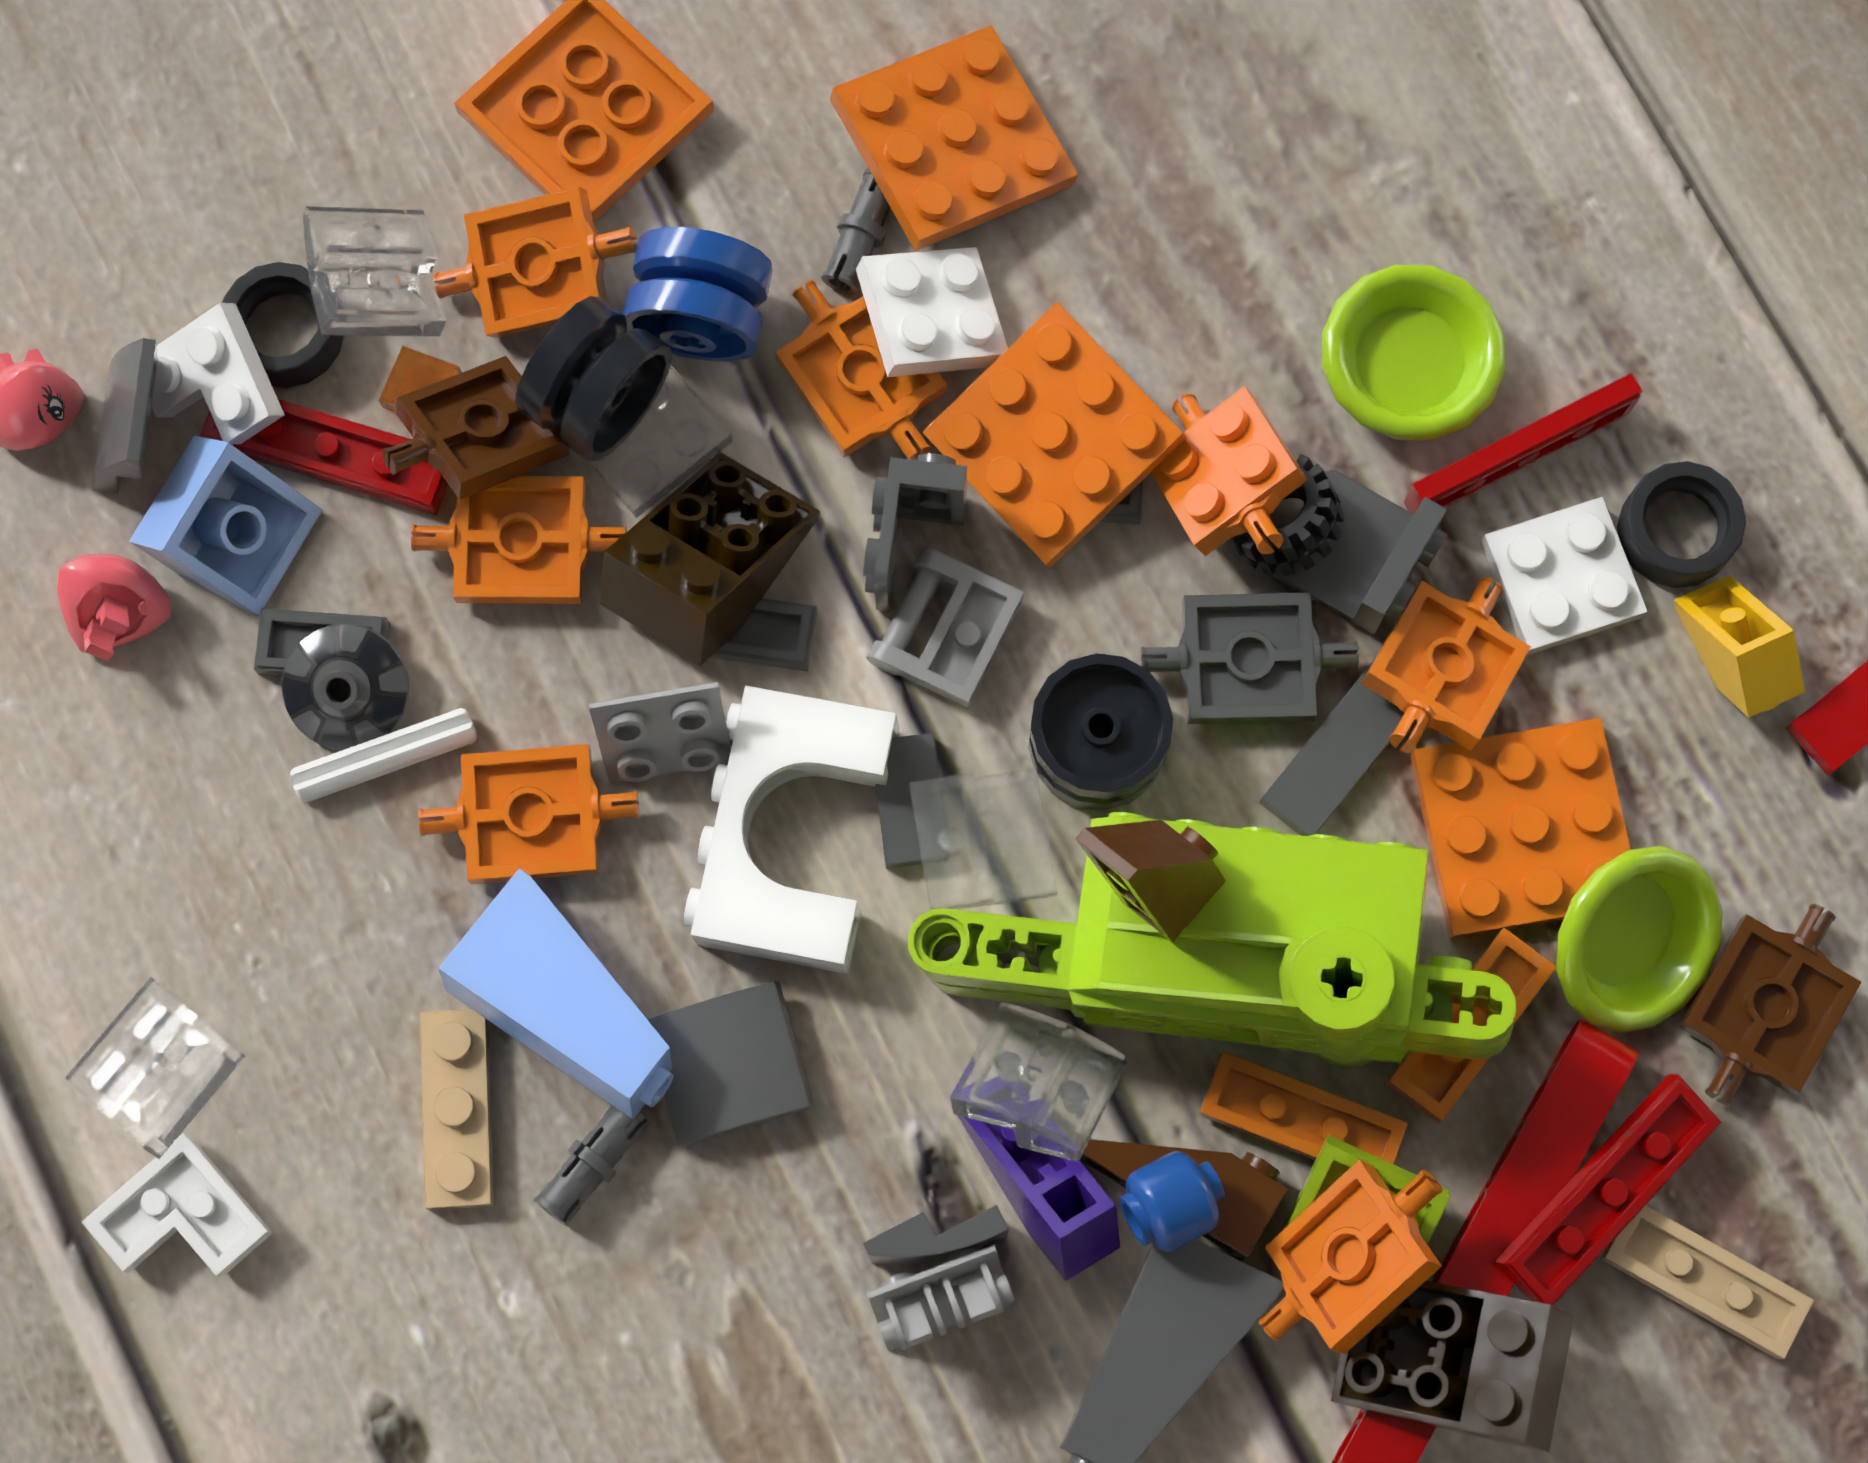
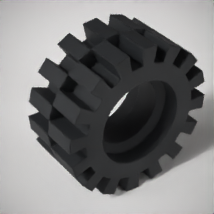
[1230,452,1344,576]

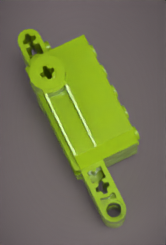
[907,812,1516,1068]

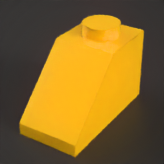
[1674,575,1805,718]

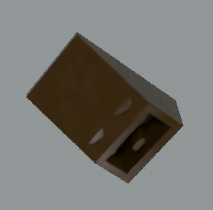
[600,452,820,666]
[1331,1281,1574,1452]

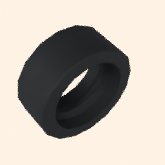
[222,262,345,388]
[1617,461,1746,588]

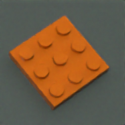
[454,0,714,223]
[830,25,1078,251]
[922,301,1187,568]
[1410,717,1631,940]

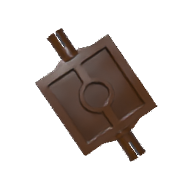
[382,356,570,499]
[1679,904,1861,1106]

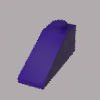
[952,1070,1120,1281]

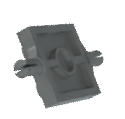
[1141,592,1359,724]

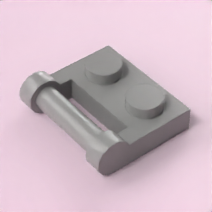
[866,547,1024,708]

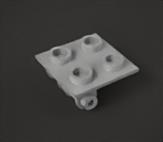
[589,682,731,784]
[867,1245,1014,1351]

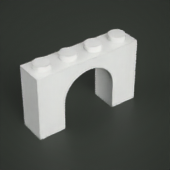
[684,685,900,975]

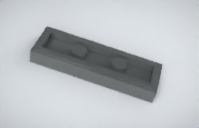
[1259,659,1404,836]

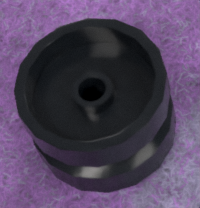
[515,296,673,462]
[1028,653,1173,811]

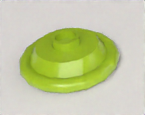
[1322,264,1506,441]
[1556,845,1723,1033]

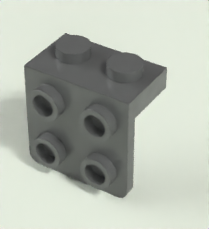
[863,453,967,612]
[1272,470,1448,635]

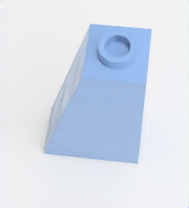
[438,868,674,1119]

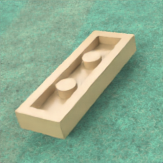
[420,1009,494,1210]
[1600,1205,1814,1360]

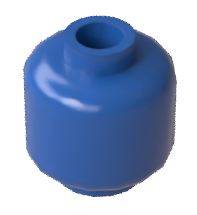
[1119,1151,1225,1252]

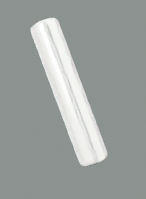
[290,708,477,802]

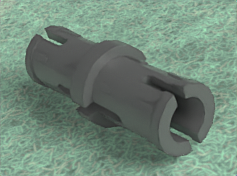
[821,168,891,294]
[534,1105,650,1227]

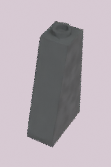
[1059,1240,1283,1463]

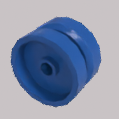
[623,227,773,362]

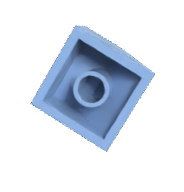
[129,435,323,616]

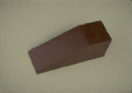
[1075,820,1226,943]
[1074,1138,1288,1261]

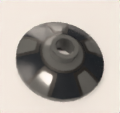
[282,624,410,750]

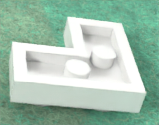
[152,303,284,444]
[82,1133,273,1278]

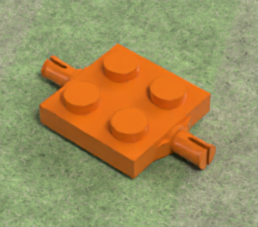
[433,187,638,338]
[775,280,947,460]
[1151,386,1308,557]
[411,476,627,604]
[1361,577,1531,753]
[418,744,640,885]
[1259,1159,1443,1355]

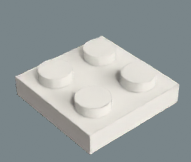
[856,247,1008,377]
[1481,497,1648,656]

